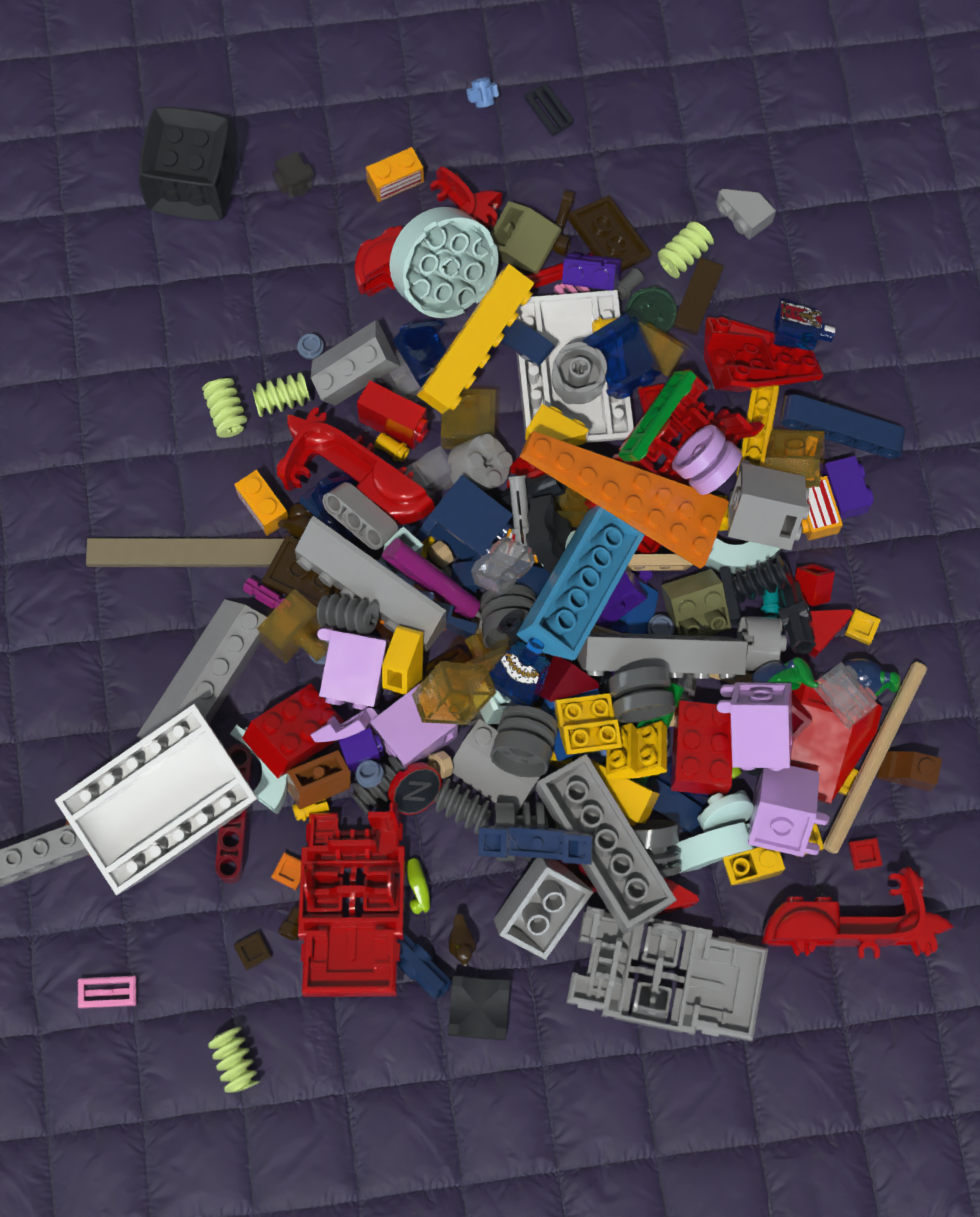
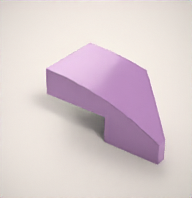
[310,710,371,742]

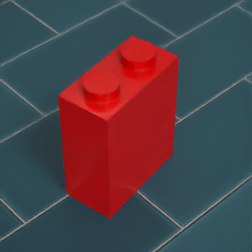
[357,380,429,450]

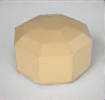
[428,540,454,568]
[427,751,453,779]

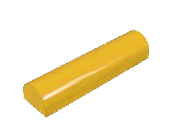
[737,386,780,477]

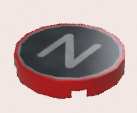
[388,762,442,815]

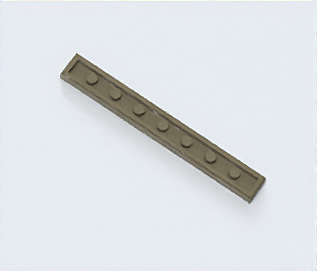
[86,538,300,567]

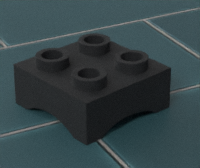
[526,495,571,574]
[448,976,510,1041]

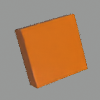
[271,852,301,891]

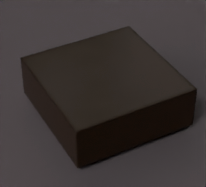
[233,932,272,971]

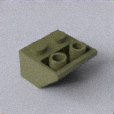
[490,201,561,274]
[661,569,731,636]

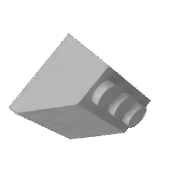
[311,320,399,406]
[452,719,547,815]
[493,858,593,960]

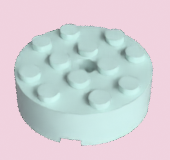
[390,207,498,318]

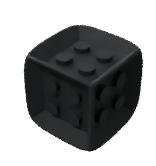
[139,107,237,221]

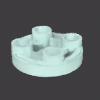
[697,790,754,833]

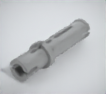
[508,475,534,559]

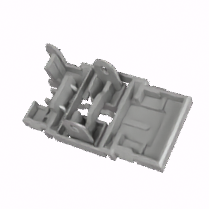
[566,906,768,1042]

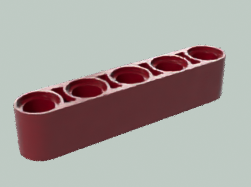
[215,744,253,884]

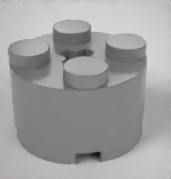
[552,342,607,404]
[448,434,512,491]
[736,616,787,671]

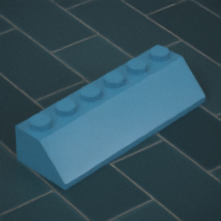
[516,505,645,660]

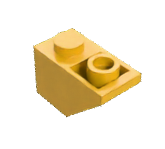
[525,404,589,446]
[382,625,423,695]
[722,847,785,886]

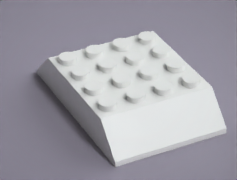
[515,290,634,443]
[55,704,258,895]

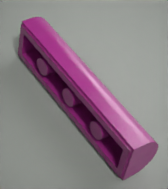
[381,539,480,618]

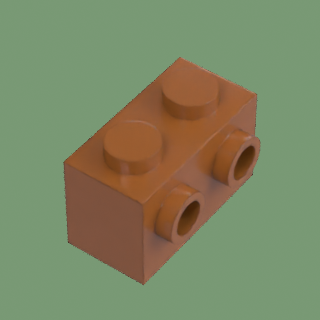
[287,750,350,810]

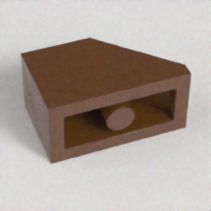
[876,751,942,792]

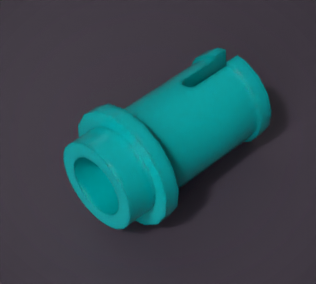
[761,587,781,617]

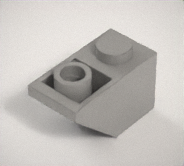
[716,189,776,240]

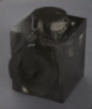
[272,152,314,198]

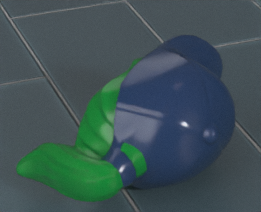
[751,658,819,690]
[823,658,901,699]

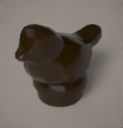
[278,504,313,539]
[448,914,477,967]

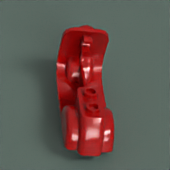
[354,166,502,297]
[276,407,435,525]
[761,866,954,959]

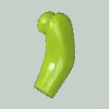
[406,858,430,914]

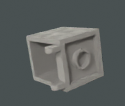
[728,460,810,550]

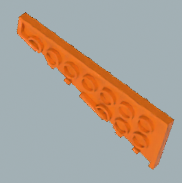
[519,431,729,568]

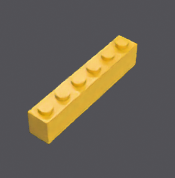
[417,264,534,414]

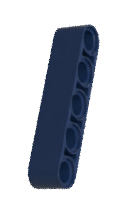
[781,395,905,459]

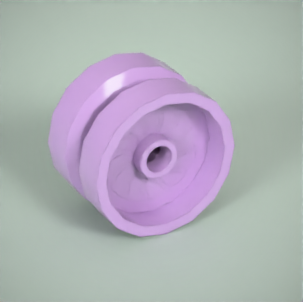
[672,425,742,495]

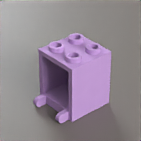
[317,628,391,710]
[365,682,459,770]
[717,683,793,771]
[748,766,830,857]

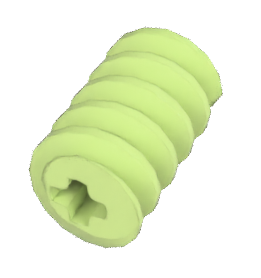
[658,222,714,279]
[252,373,310,417]
[202,378,247,438]
[208,1027,261,1093]

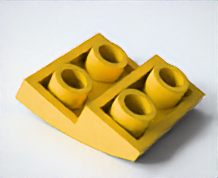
[554,693,622,755]
[606,721,667,779]

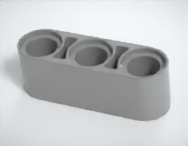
[322,482,399,550]

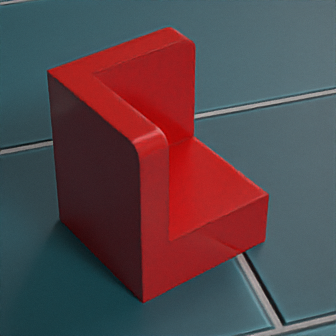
[795,563,835,606]

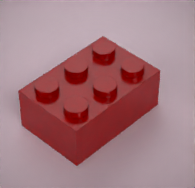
[242,684,345,779]
[670,701,732,796]

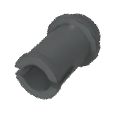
[614,268,644,300]

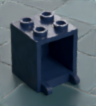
[416,475,513,562]

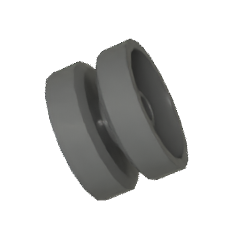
[608,666,676,723]

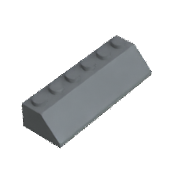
[295,516,446,652]
[137,599,271,739]
[576,632,747,679]
[536,754,676,935]

